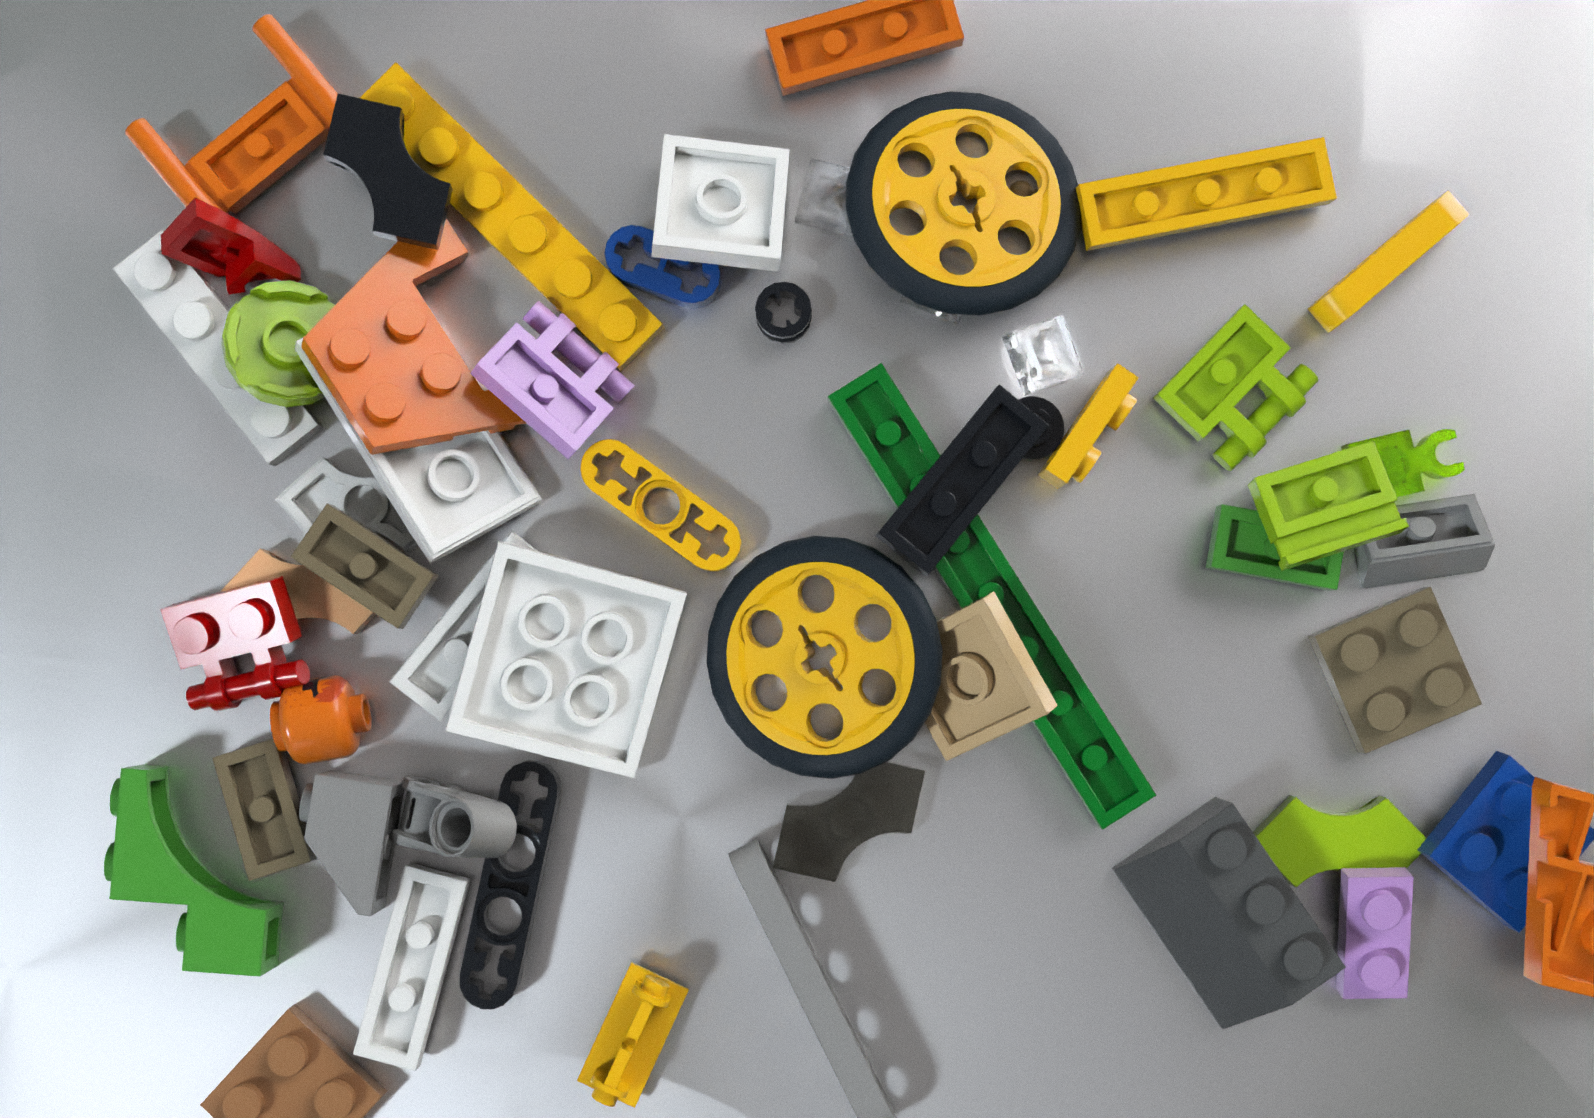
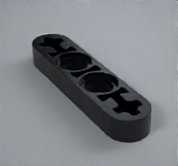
[459,760,561,1009]

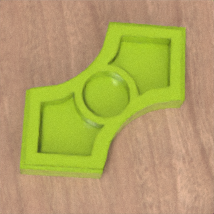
[1253,795,1426,887]

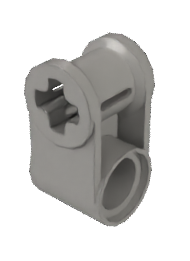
[390,776,517,858]

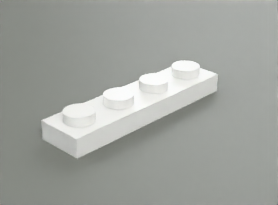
[113,230,324,466]

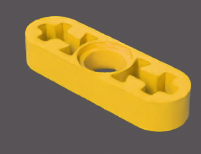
[1307,190,1469,333]
[580,439,742,572]

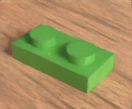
[1206,504,1344,591]

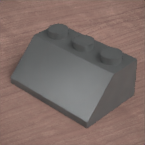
[1112,797,1346,1029]

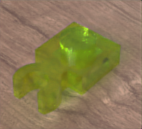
[1341,429,1465,497]

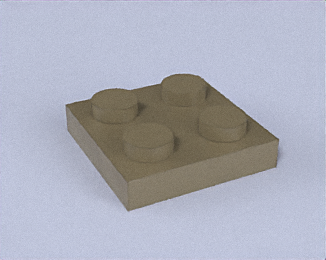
[1307,587,1482,754]

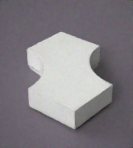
[275,457,418,552]

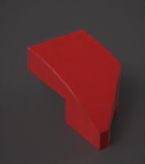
[161,198,302,295]

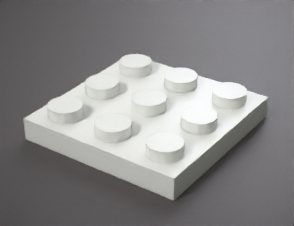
[446,541,687,778]

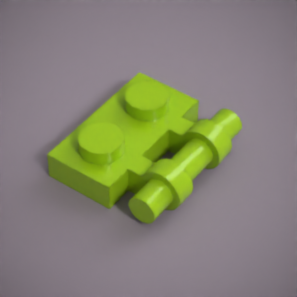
[1153,304,1319,471]

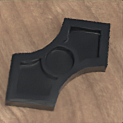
[323,94,453,250]

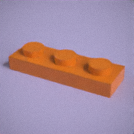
[765,0,964,96]

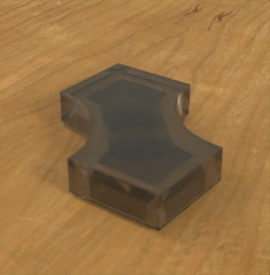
[773,761,925,882]

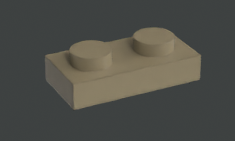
[291,503,439,629]
[212,739,317,881]

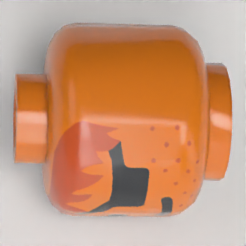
[270,675,372,764]

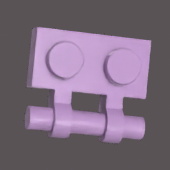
[470,301,635,460]

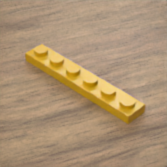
[360,62,664,372]

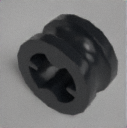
[755,282,812,344]

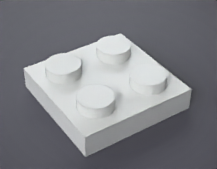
[651,134,790,272]

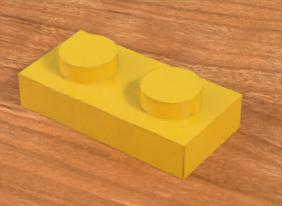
[1037,363,1139,489]

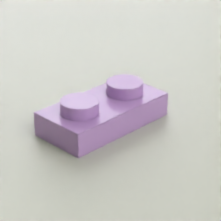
[1336,867,1414,999]

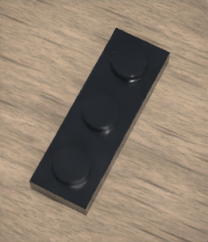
[875,384,1049,576]

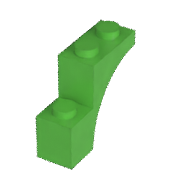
[104,764,284,977]

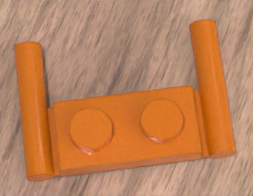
[125,14,338,215]

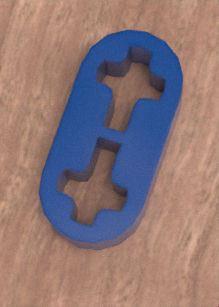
[604,225,722,309]

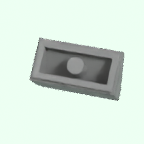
[1354,494,1495,588]

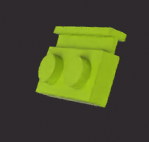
[1247,441,1409,571]

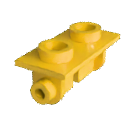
[577,962,689,1108]

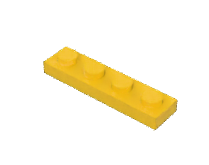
[1076,137,1337,251]

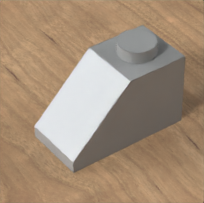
[299,770,405,916]

